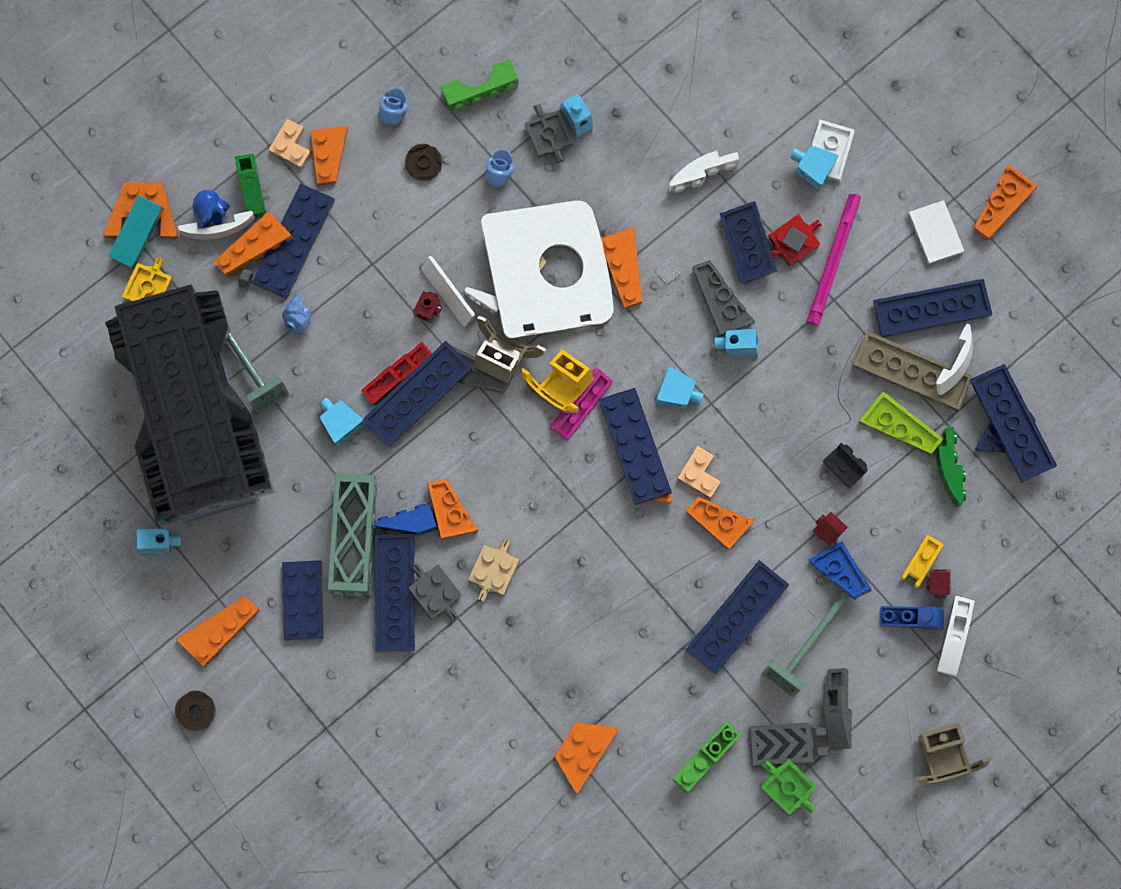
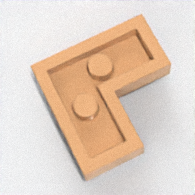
[269,119,311,169]
[678,446,721,499]

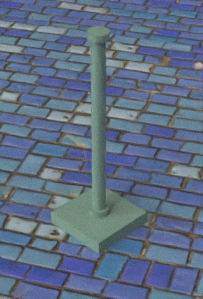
[227,332,289,414]
[762,591,849,697]

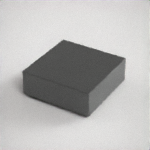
[781,227,808,253]

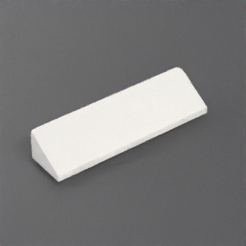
[421,256,475,327]

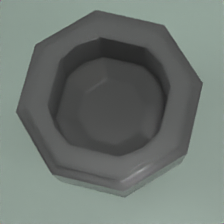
[238,269,253,289]

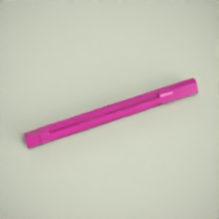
[806,194,861,325]

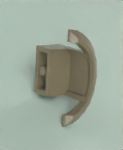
[473,316,545,383]
[916,723,992,785]

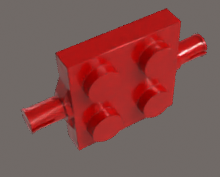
[768,214,822,267]

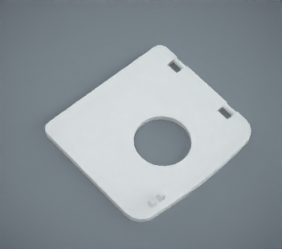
[481,201,613,339]

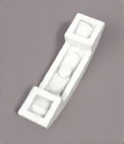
[178,211,255,240]
[936,324,973,395]

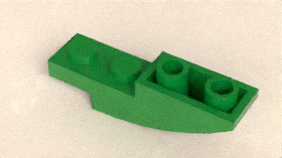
[936,427,966,506]

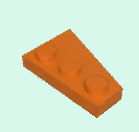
[311,126,348,185]
[427,479,478,540]
[685,497,754,550]

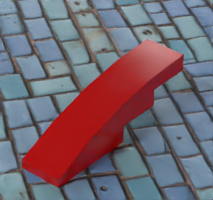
[361,342,432,405]

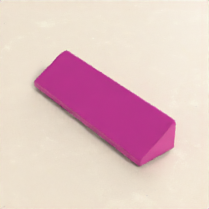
[550,368,613,441]

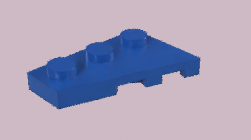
[808,541,872,600]

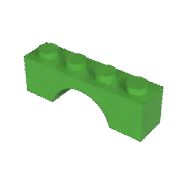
[441,59,518,112]

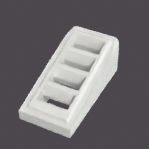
[465,287,499,316]

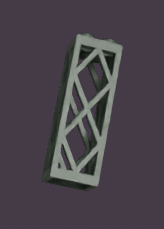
[328,473,377,600]

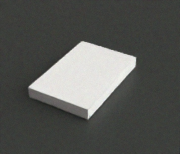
[812,120,855,182]
[908,200,964,265]

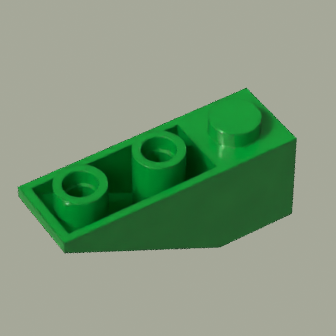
[235,153,266,215]

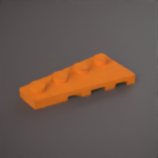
[974,164,1037,241]
[214,211,294,277]
[601,227,642,309]
[176,596,259,667]

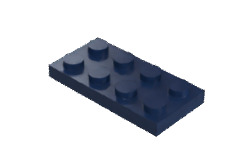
[719,201,778,284]
[282,560,324,640]

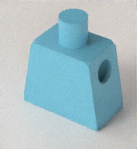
[559,94,593,138]
[790,145,839,190]
[715,329,758,357]
[656,366,704,409]
[319,398,365,447]
[137,529,181,555]

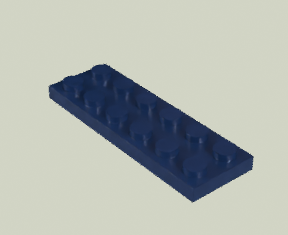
[252,183,335,299]
[873,279,993,337]
[363,341,473,448]
[969,364,1057,483]
[599,388,672,505]
[375,534,415,652]
[685,560,789,675]

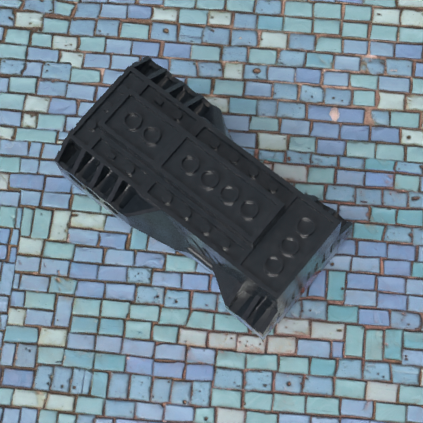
[105,284,275,526]

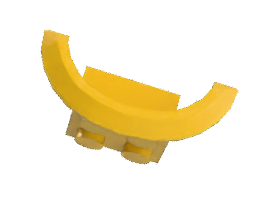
[521,350,594,413]

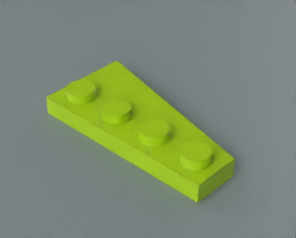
[859,392,943,454]

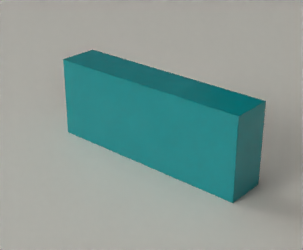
[108,195,164,269]

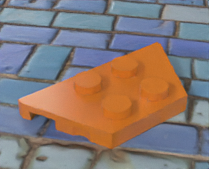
[554,723,619,794]

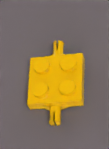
[122,257,173,301]

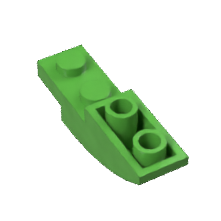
[672,722,741,794]

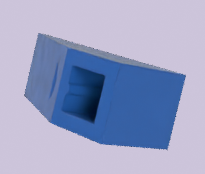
[374,504,438,536]
[880,606,944,630]

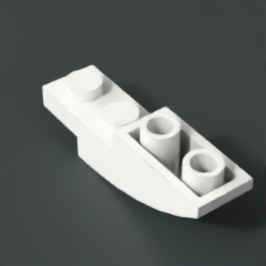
[668,151,739,193]
[937,596,975,677]

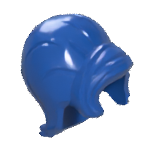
[192,190,230,229]

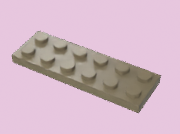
[852,331,973,411]

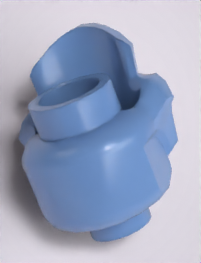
[378,88,408,126]
[484,149,514,188]
[282,294,311,334]

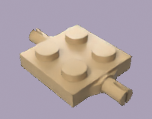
[468,539,520,602]

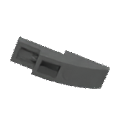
[823,668,852,750]

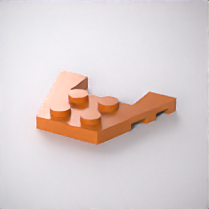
[104,182,179,239]

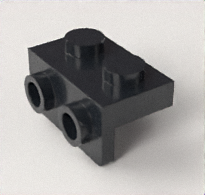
[822,443,868,489]

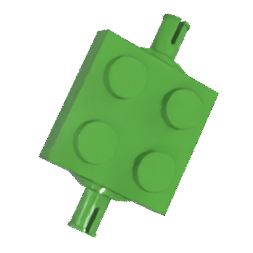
[761,758,817,815]

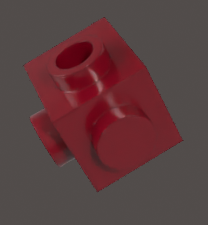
[413,291,442,323]
[813,512,848,547]
[926,569,951,598]

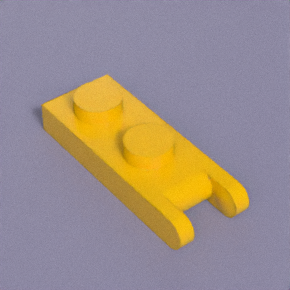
[900,534,944,589]

